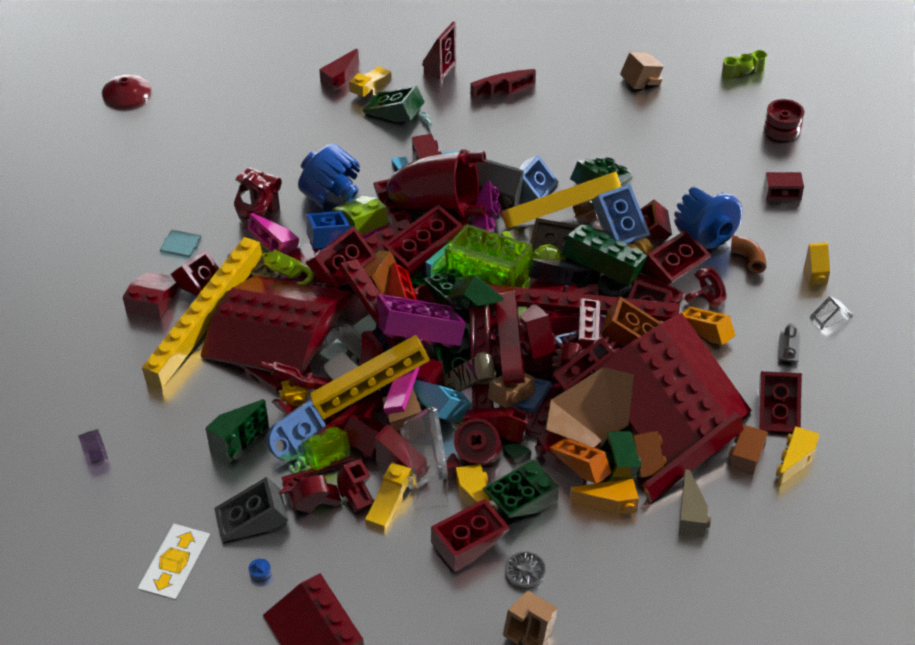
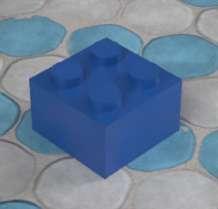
[306,211,350,249]

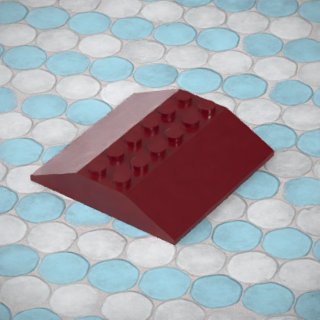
[200,275,353,375]
[592,313,752,465]

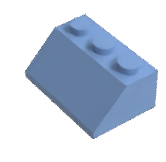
[591,184,650,245]

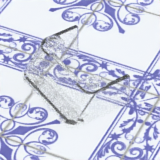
[400,406,448,510]

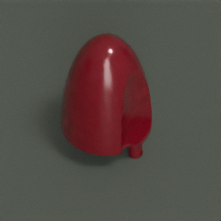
[386,149,486,220]

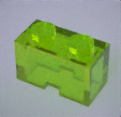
[301,427,351,471]

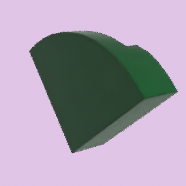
[503,444,531,464]

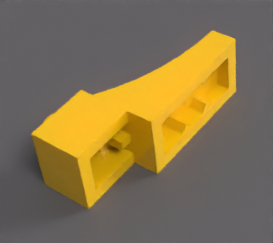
[349,66,391,97]
[365,462,411,531]

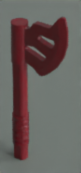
[279,456,355,494]

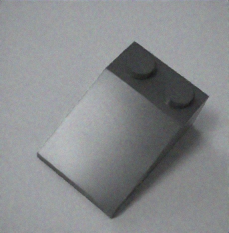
[214,477,288,542]

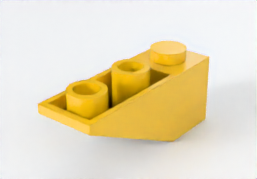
[775,427,820,486]
[456,464,496,511]

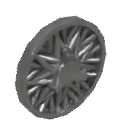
[505,551,546,588]

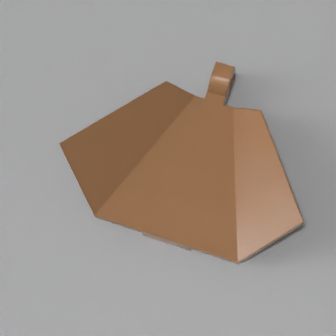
[546,367,634,448]

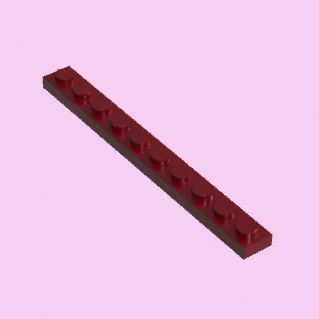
[489,284,680,322]

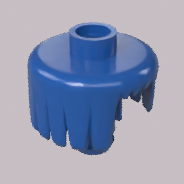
[298,144,360,210]
[674,186,743,249]

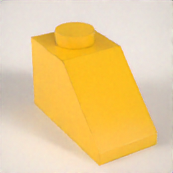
[803,242,830,286]

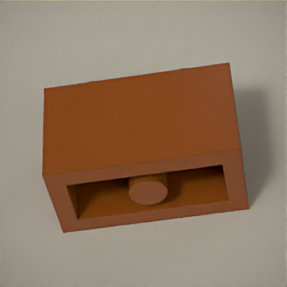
[728,425,768,475]
[632,431,667,477]

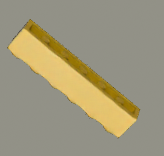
[310,335,430,420]

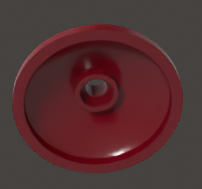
[102,74,152,108]

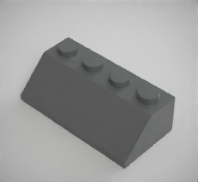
[458,151,524,208]

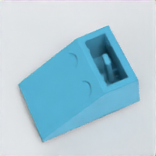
[413,380,473,423]

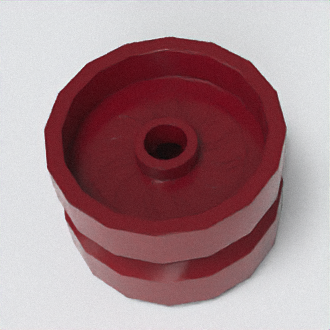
[764,99,805,141]
[454,418,501,467]

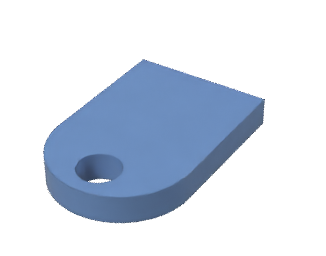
[267,400,326,461]

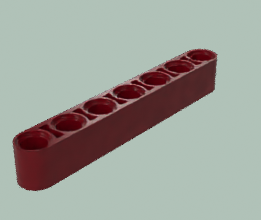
[496,290,525,386]

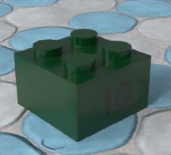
[598,431,642,483]

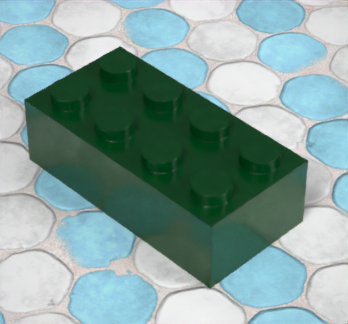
[561,224,648,286]

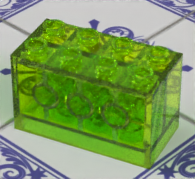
[445,224,533,287]

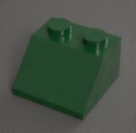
[446,275,504,310]

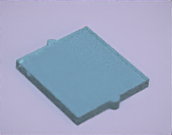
[160,230,201,258]

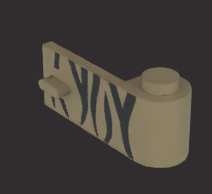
[443,352,496,392]

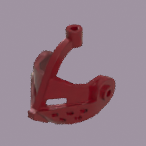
[684,267,727,308]

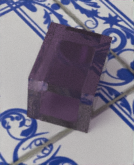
[78,429,108,466]

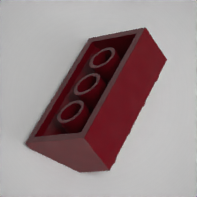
[383,204,463,278]

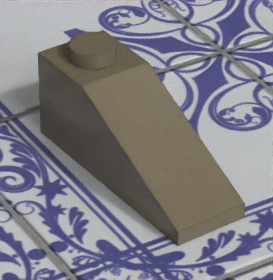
[679,469,711,536]

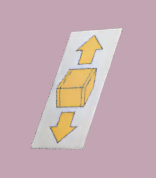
[138,524,210,599]

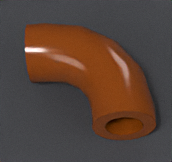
[730,235,767,273]

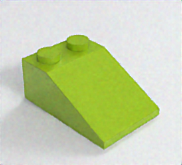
[331,196,388,235]

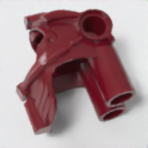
[234,167,282,230]

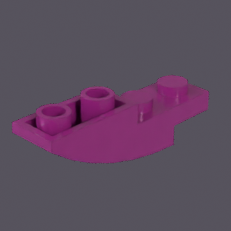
[473,181,501,252]

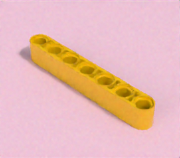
[501,172,621,229]

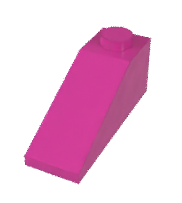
[247,213,299,254]

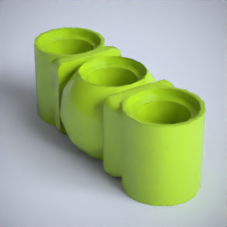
[721,50,768,79]

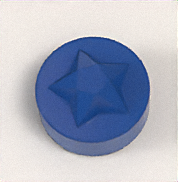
[248,558,271,581]

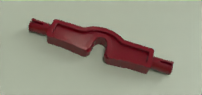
[259,360,333,390]

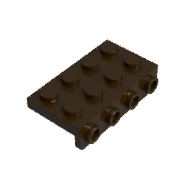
[526,218,608,263]

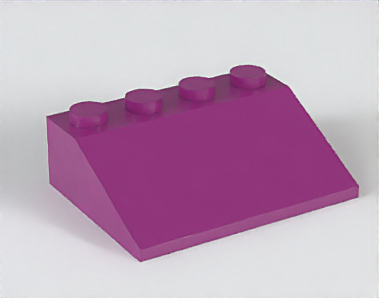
[377,294,466,347]

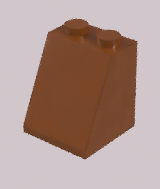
[363,251,397,295]

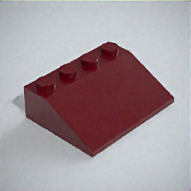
[263,573,364,645]

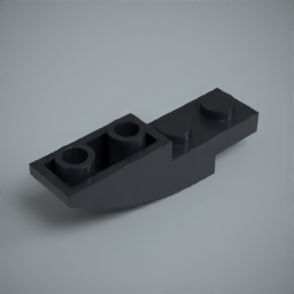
[528,259,601,287]

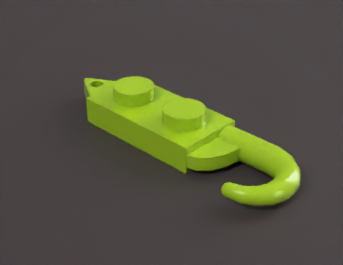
[262,249,314,285]

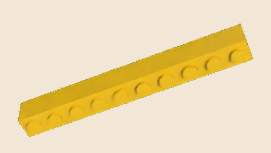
[142,237,263,388]

